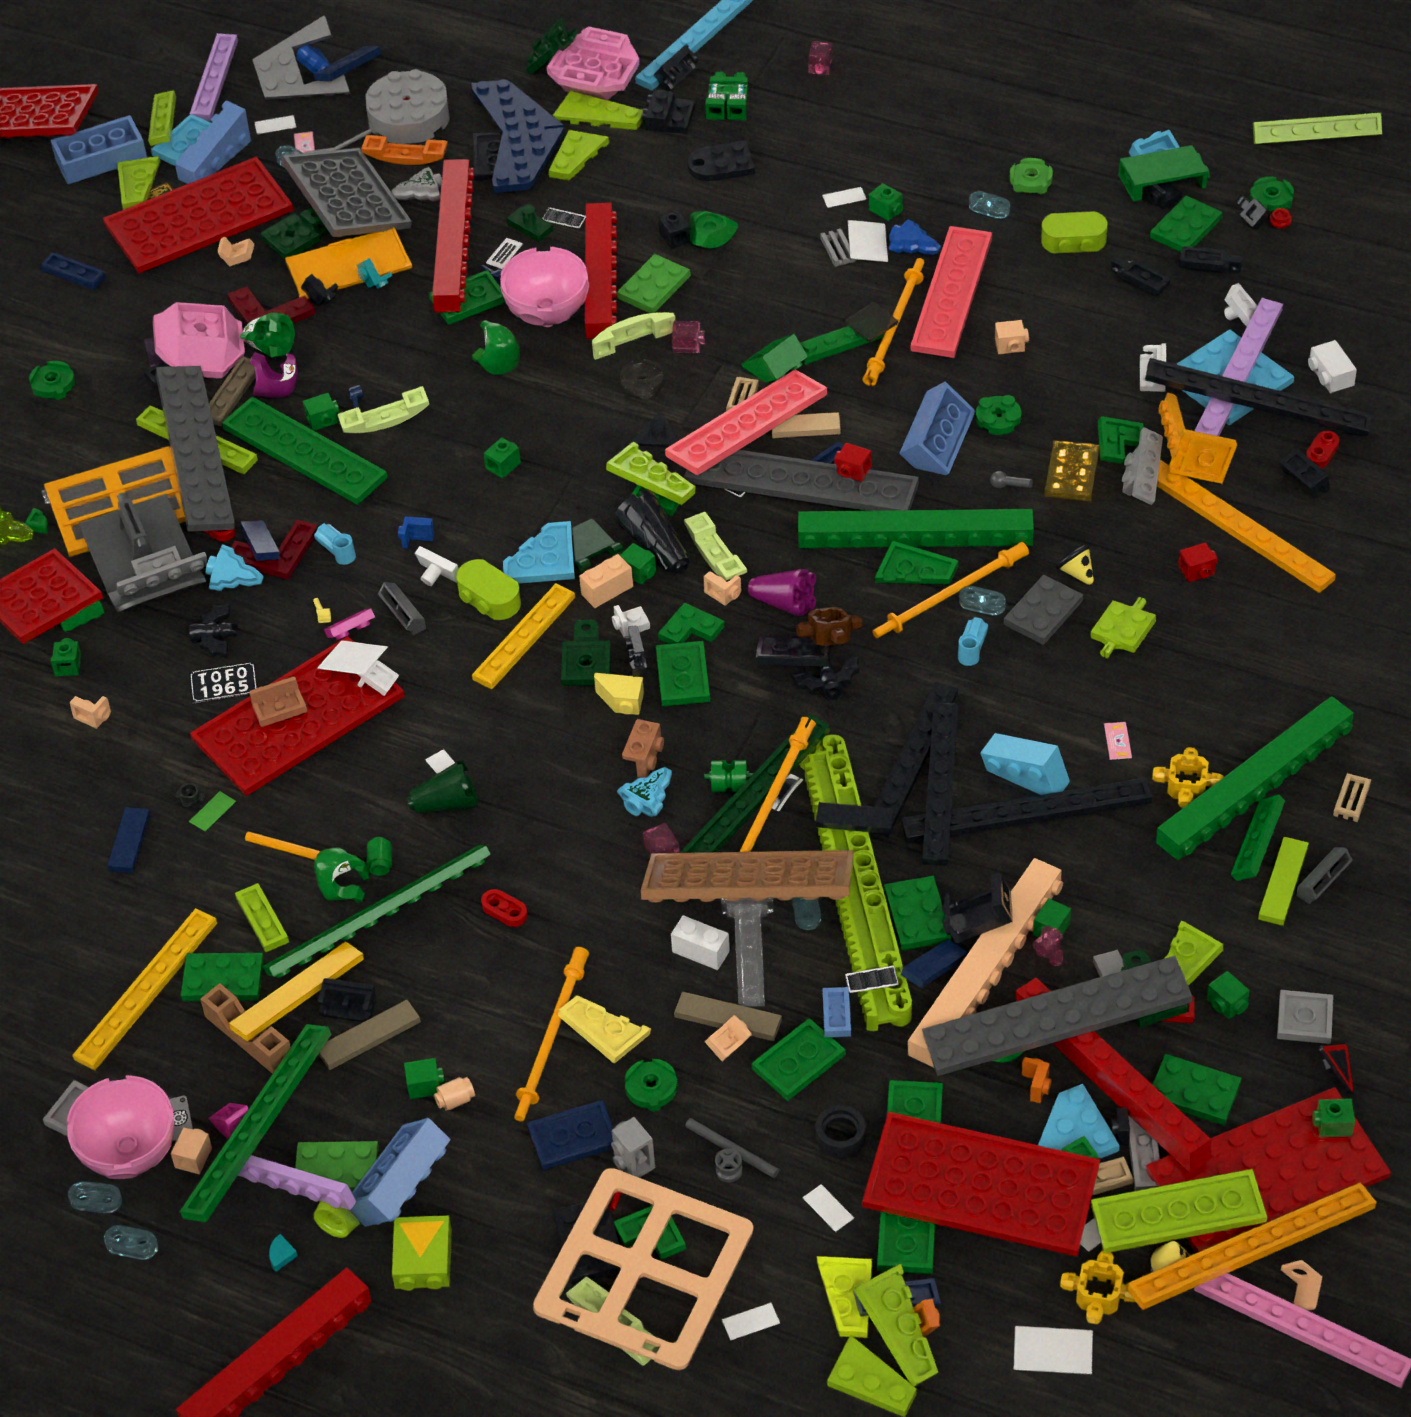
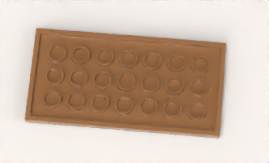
[641,850,854,902]

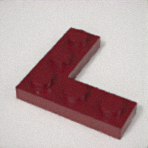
[227,286,315,325]
[231,520,318,580]

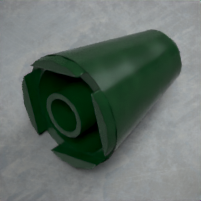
[407,760,478,814]

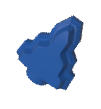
[296,44,330,73]
[889,219,941,255]

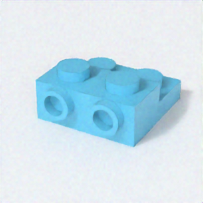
[1129,130,1180,157]

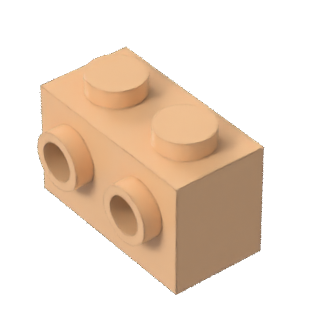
[579,554,633,608]

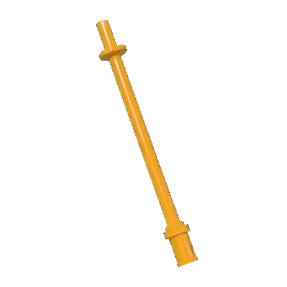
[863,258,925,386]
[872,542,1029,638]
[739,717,816,852]
[514,947,589,1122]

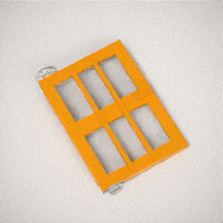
[41,446,186,557]

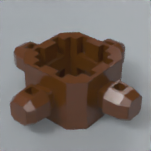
[796,607,862,646]

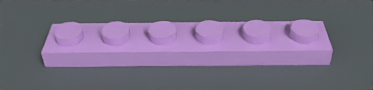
[190,34,238,121]
[238,1155,356,1210]

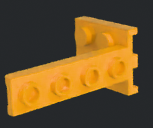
[1158,393,1237,484]

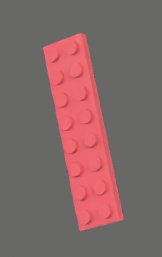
[911,226,992,358]
[665,369,827,476]

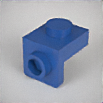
[398,517,435,549]

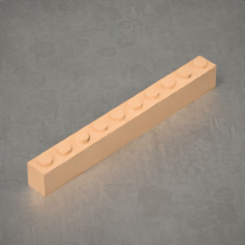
[908,858,1063,1067]

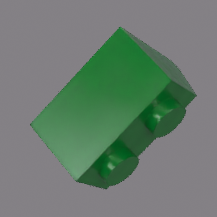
[741,334,808,383]

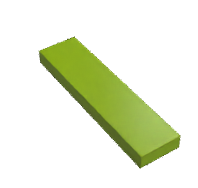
[148,91,176,146]
[1258,837,1309,926]

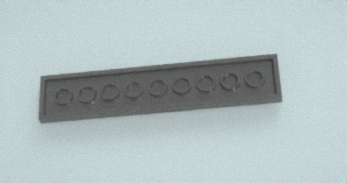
[156,366,235,531]
[684,450,919,511]
[922,956,1193,1076]

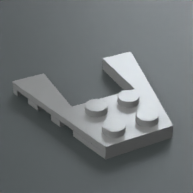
[253,16,350,100]

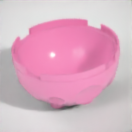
[501,247,589,327]
[67,1076,174,1179]

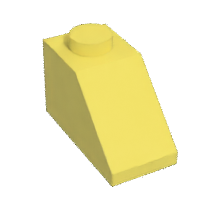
[594,673,644,715]

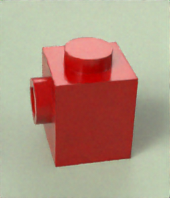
[834,443,872,482]
[1178,542,1218,582]

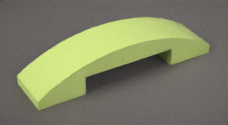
[592,313,676,360]
[338,386,429,433]
[684,512,747,581]

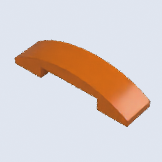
[361,135,448,165]

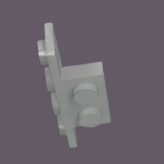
[1122,427,1163,505]
[116,546,207,596]

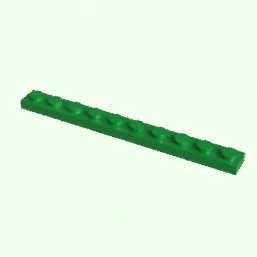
[262,845,491,978]
[180,1024,332,1222]

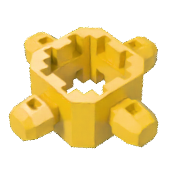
[1152,747,1224,808]
[1060,1251,1136,1324]

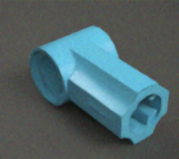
[314,523,356,565]
[958,617,988,666]

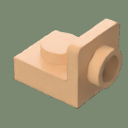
[704,571,741,606]
[70,696,111,729]

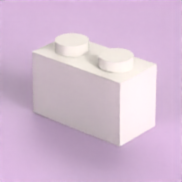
[1308,340,1357,393]
[671,915,730,970]

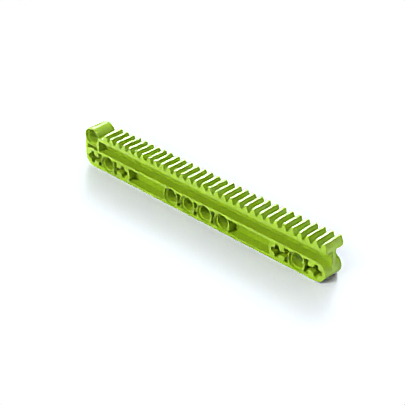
[799,735,912,1031]

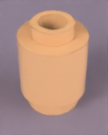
[434,1077,475,1111]

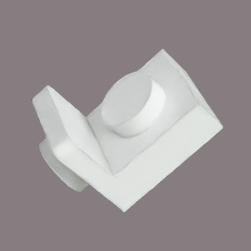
[612,605,650,637]
[357,660,399,696]

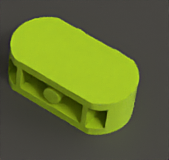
[1041,212,1107,253]
[456,559,521,620]

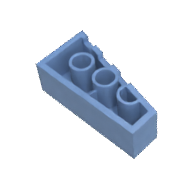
[175,101,251,184]

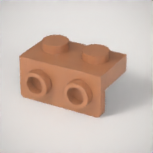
[249,677,307,727]
[622,719,664,778]

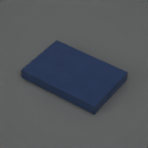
[527,1100,614,1170]

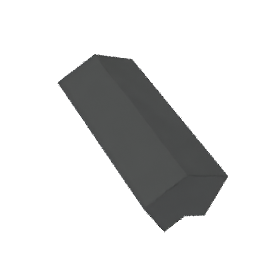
[378,582,426,635]
[1296,847,1353,904]

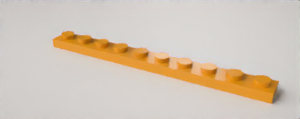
[1157,460,1336,593]
[1127,1182,1376,1310]

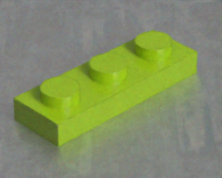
[235,883,289,952]

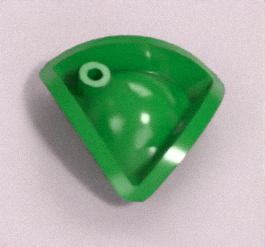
[689,211,738,248]

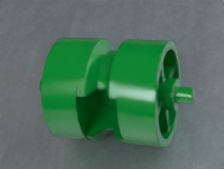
[704,760,754,792]

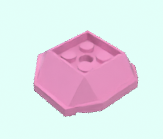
[547,27,639,100]
[153,302,245,378]

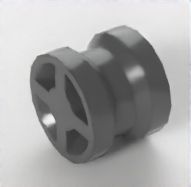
[715,1148,743,1183]

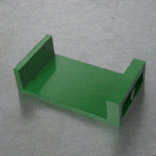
[1118,145,1209,202]

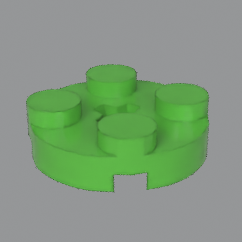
[1010,158,1053,194]

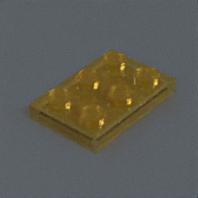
[1045,440,1100,501]

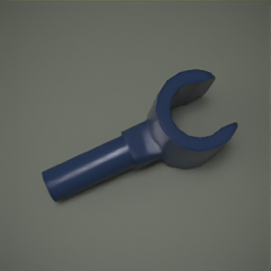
[481,265,502,283]
[349,385,363,409]

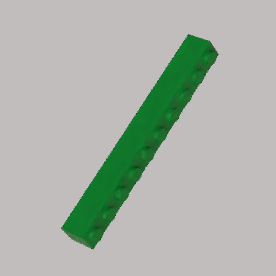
[798,509,1034,548]
[1156,696,1354,861]

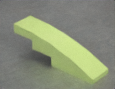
[566,1276,659,1366]

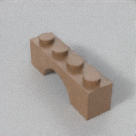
[200,983,291,1074]

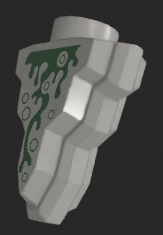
[391,167,442,201]

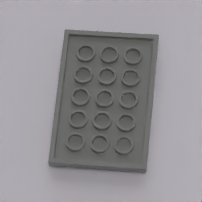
[282,148,412,237]

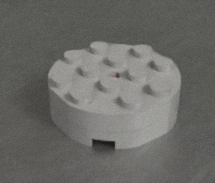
[366,69,449,144]

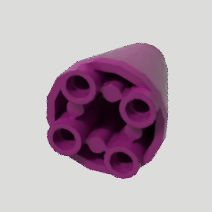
[748,569,816,616]

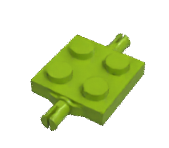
[1091,597,1156,658]

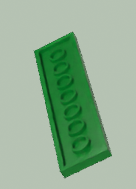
[222,397,388,505]
[877,1080,943,1274]

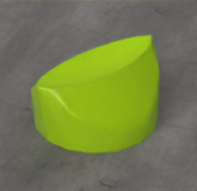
[314,1201,360,1238]

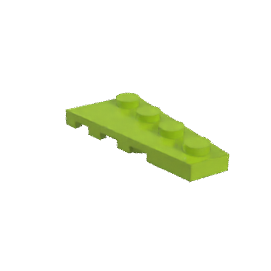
[553,91,643,130]
[606,442,696,505]
[854,1264,938,1387]

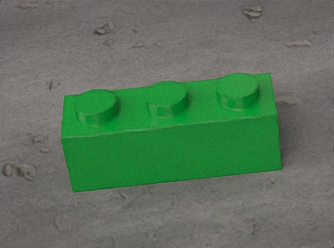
[59,600,105,632]

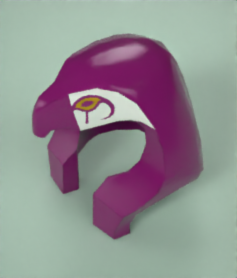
[250,352,298,398]

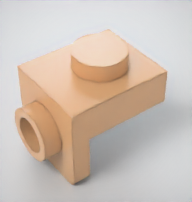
[218,237,254,266]
[705,1015,752,1061]

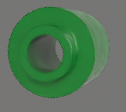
[367,837,392,876]

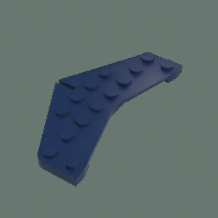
[471,79,564,193]

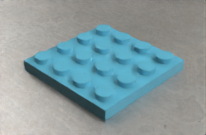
[1177,329,1294,425]

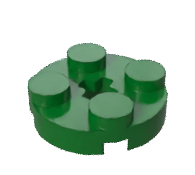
[1250,176,1294,212]
[29,361,75,400]
[976,395,1021,435]
[625,1059,678,1111]

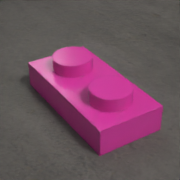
[324,609,375,640]

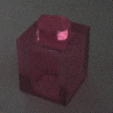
[808,41,833,75]
[672,321,705,353]
[643,822,680,857]

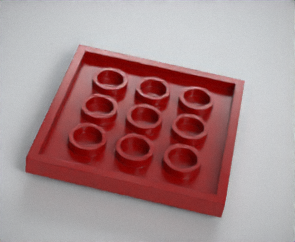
[0,548,103,644]

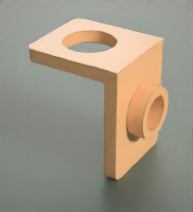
[1281,1260,1322,1311]

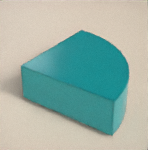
[269,1234,298,1272]

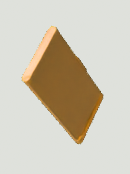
[285,227,412,299]

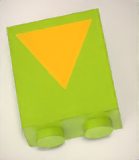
[392,1215,452,1290]

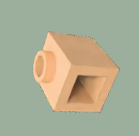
[995,320,1029,354]
[171,1127,212,1174]

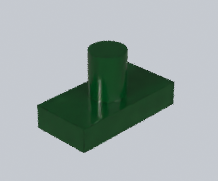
[507,205,553,242]

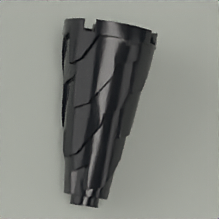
[615,490,689,574]

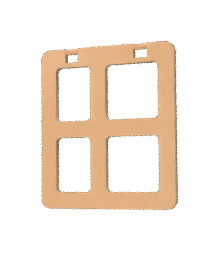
[533,1168,753,1370]

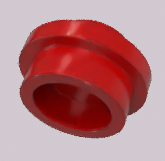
[1270,208,1292,228]

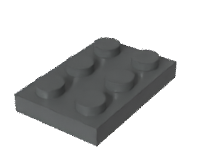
[1004,574,1083,645]

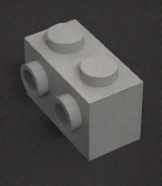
[611,1117,655,1178]

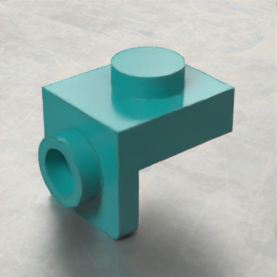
[356,258,393,289]

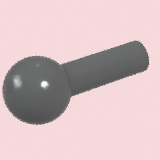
[990,471,1033,488]

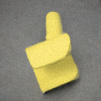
[313,598,331,623]

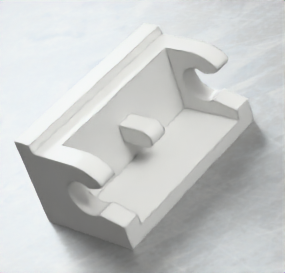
[1140,344,1166,392]

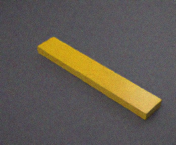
[472,583,575,689]
[229,941,364,1042]

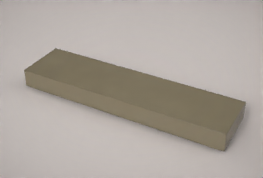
[209,356,256,426]
[674,992,782,1041]
[319,1000,421,1070]

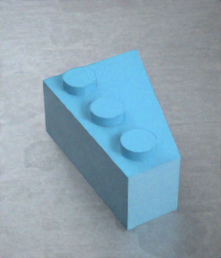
[981,733,1070,795]

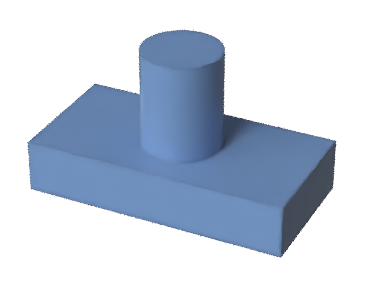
[823,987,851,1037]

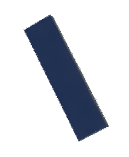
[313,46,381,81]

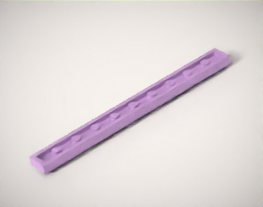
[1195,298,1283,436]

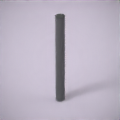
[685,1118,779,1178]

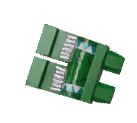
[705,72,748,120]

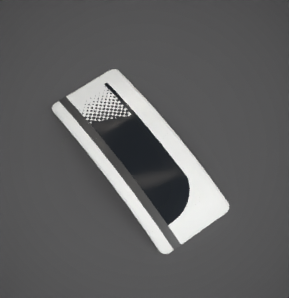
[772,774,803,811]

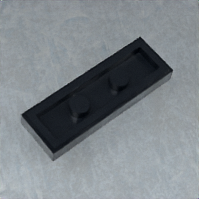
[816,802,894,834]

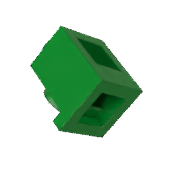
[51,638,81,676]

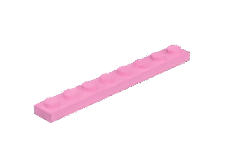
[1194,1273,1411,1388]

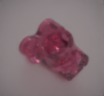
[1033,926,1064,966]

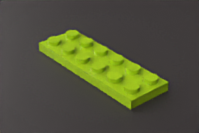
[1091,1169,1267,1253]

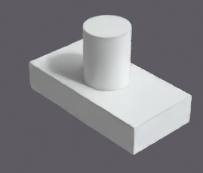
[1224,283,1257,327]
[415,546,459,586]

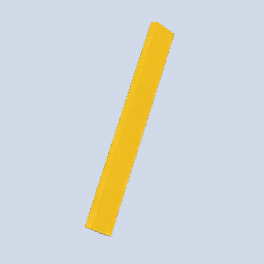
[73,908,217,1070]

